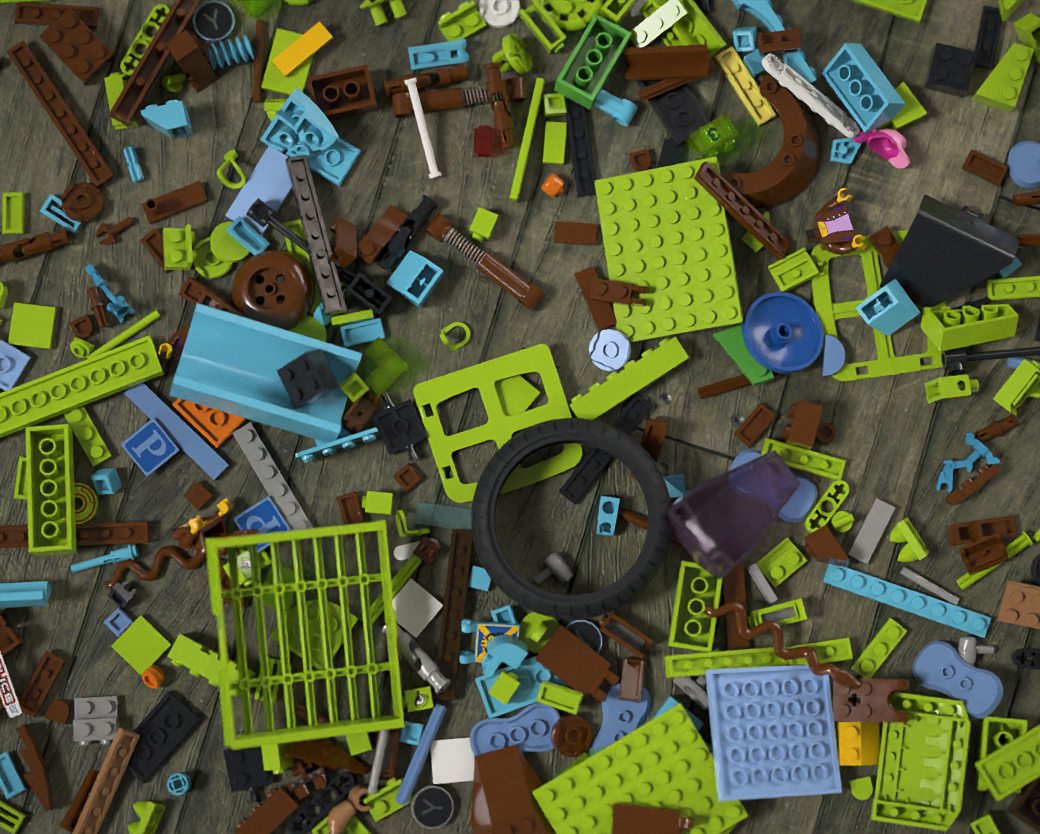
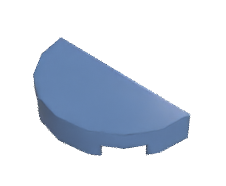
[822,335,845,377]

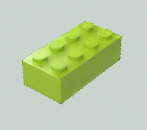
[667,561,724,652]

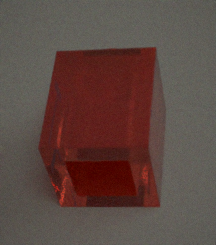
[474,125,495,158]

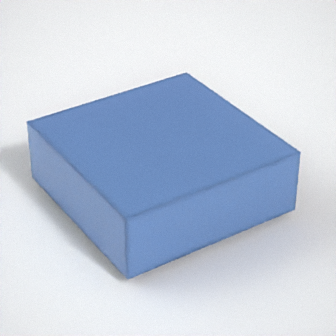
[104,607,134,637]

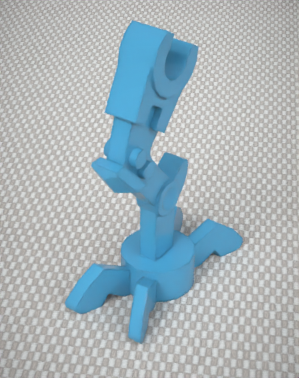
[84,263,137,324]
[936,432,1000,492]

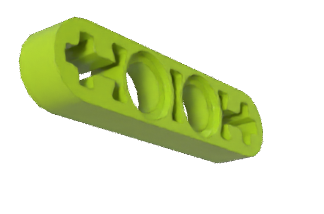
[120,4,170,77]

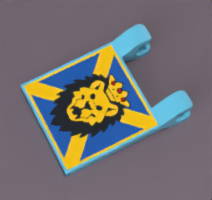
[459,619,520,664]

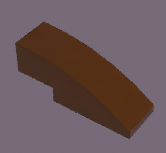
[946,515,1017,547]

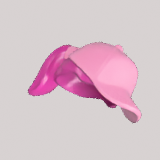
[853,128,910,168]

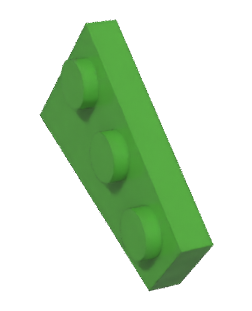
[713,325,774,386]

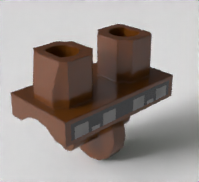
[287,761,328,799]

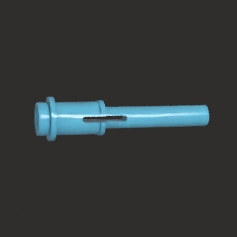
[71,544,139,573]

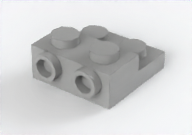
[73,696,119,745]

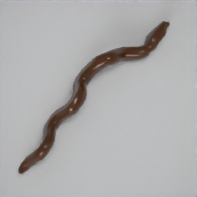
[104,529,259,589]
[706,602,860,690]

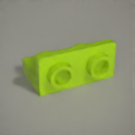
[438,1,487,42]
[163,224,196,270]
[363,777,412,822]

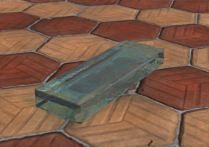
[415,502,472,531]

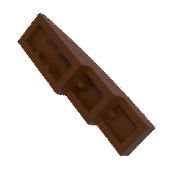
[178,276,249,319]
[15,724,54,811]

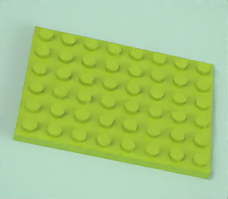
[595,157,744,343]
[532,703,748,834]

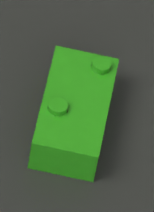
[554,14,632,110]

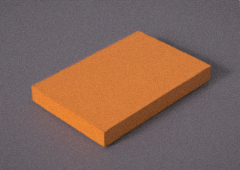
[172,398,246,449]

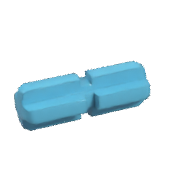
[124,146,144,182]

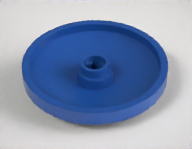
[742,292,824,374]

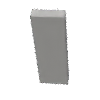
[847,498,895,564]

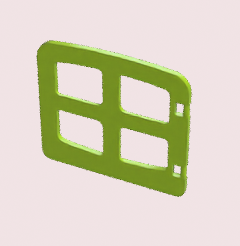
[810,230,946,382]
[413,344,582,503]

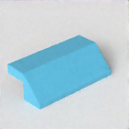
[0,581,52,608]

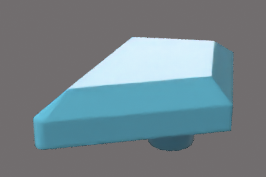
[830,136,861,164]

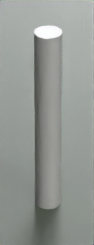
[900,566,960,605]
[367,730,389,794]

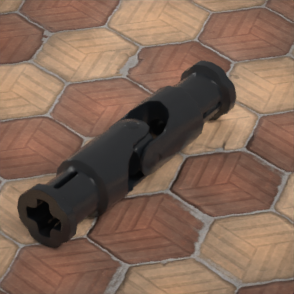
[374,195,439,273]

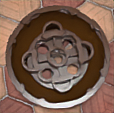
[232,250,315,331]

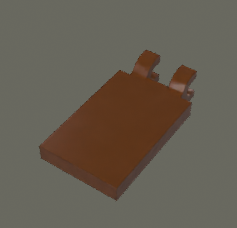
[534,625,620,703]
[611,803,695,834]

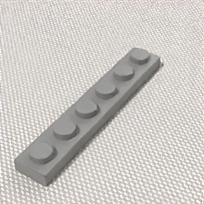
[233,422,313,540]

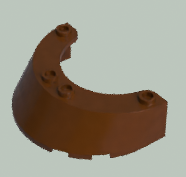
[725,75,821,208]

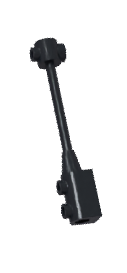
[246,198,393,316]
[941,347,1040,376]

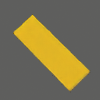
[272,21,333,78]

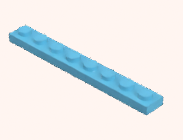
[822,564,991,638]

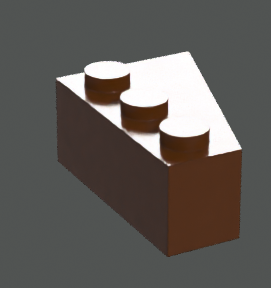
[166,30,218,93]

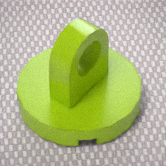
[492,34,532,74]
[519,612,559,653]

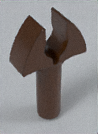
[95,217,134,245]

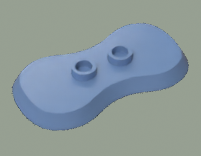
[1008,141,1040,189]
[728,449,818,523]
[912,641,1003,719]
[590,680,651,757]
[470,702,561,756]

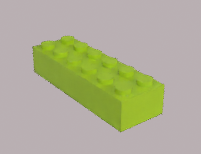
[25,424,77,557]

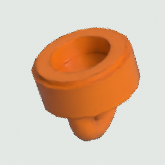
[142,665,165,689]

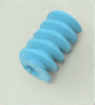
[209,35,255,70]

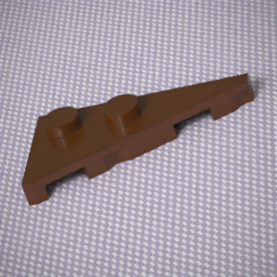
[284,737,368,775]

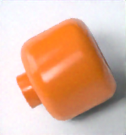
[541,173,564,197]

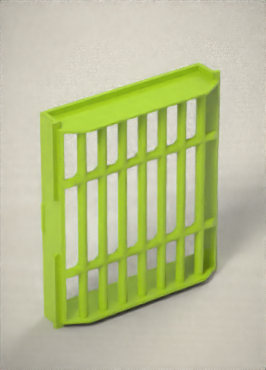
[205,519,404,749]

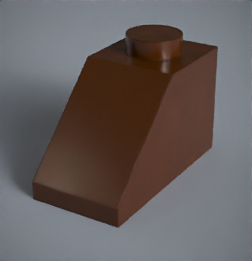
[803,525,850,567]

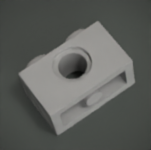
[673,675,709,710]

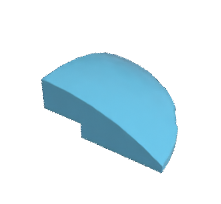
[260,88,339,155]

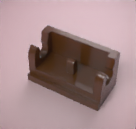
[757,28,803,57]
[330,217,357,268]
[341,388,380,435]
[958,533,1009,576]

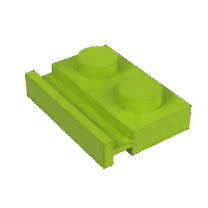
[768,247,819,292]
[756,537,807,588]

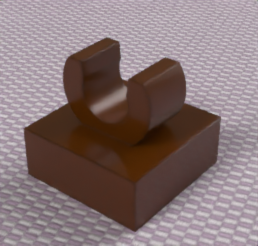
[413,536,442,565]

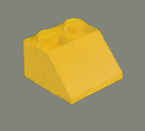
[836,721,880,765]

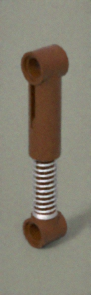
[391,77,528,118]
[425,213,546,311]

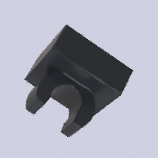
[108,581,136,610]

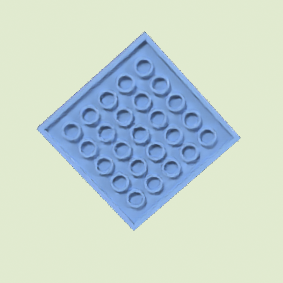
[706,665,842,801]

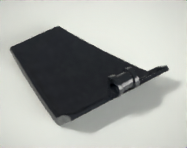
[880,195,1019,308]

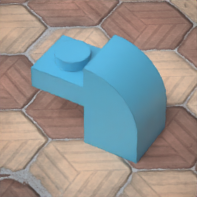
[481,635,528,677]

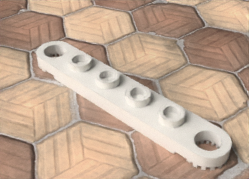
[762,53,861,139]

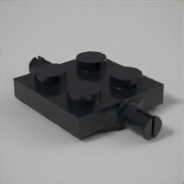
[372,393,428,461]
[223,730,274,804]

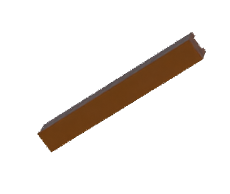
[110,0,202,127]

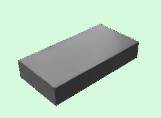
[747,563,778,604]

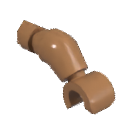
[327,785,371,834]

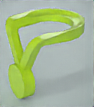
[217,150,246,189]
[439,322,471,352]
[395,510,430,537]

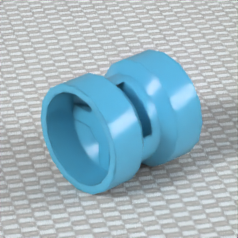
[167,773,191,795]

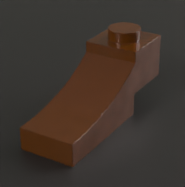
[356,204,408,266]

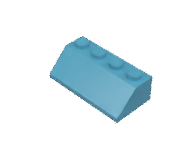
[822,43,905,133]

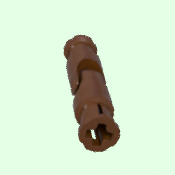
[383,62,468,98]
[483,62,517,148]
[0,227,71,263]

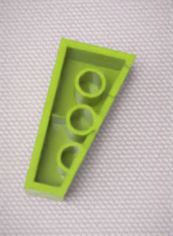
[920,304,1019,352]
[167,634,257,698]

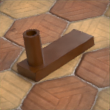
[142,181,208,224]
[630,416,669,478]

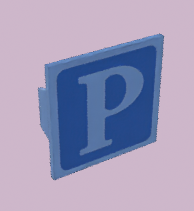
[120,418,180,477]
[233,496,291,553]

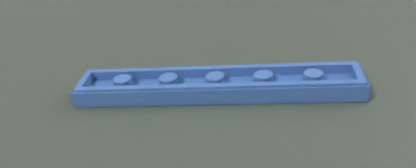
[124,383,230,480]

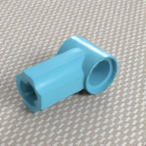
[593,89,638,126]

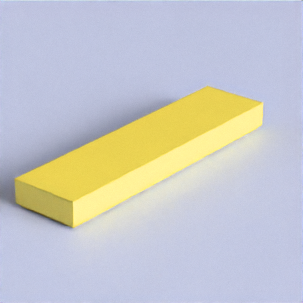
[715,46,777,127]

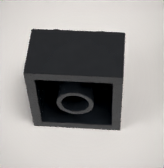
[923,43,977,98]
[277,349,340,409]

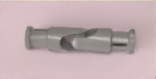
[381,621,451,694]

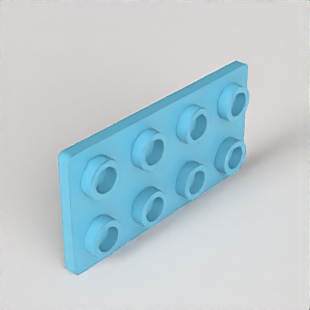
[295,427,380,463]

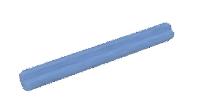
[395,704,447,805]

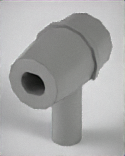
[534,552,573,585]
[957,636,994,667]

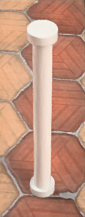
[404,77,441,178]

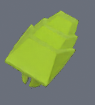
[359,0,407,26]

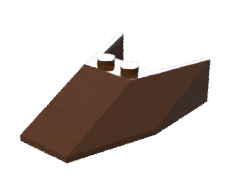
[471,744,556,834]

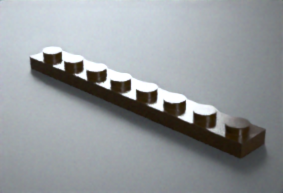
[433,529,473,701]

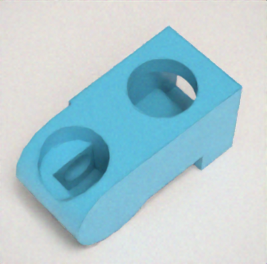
[596,496,620,537]

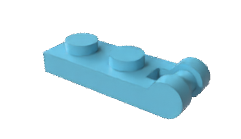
[408,39,469,70]

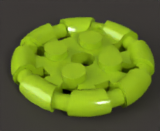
[532,0,604,31]

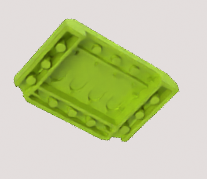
[871,692,971,831]

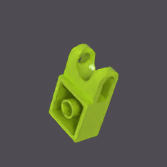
[975,717,1028,795]

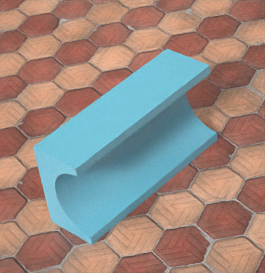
[170,303,362,443]

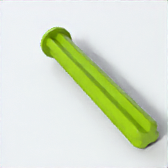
[956,531,1033,589]
[359,554,422,628]

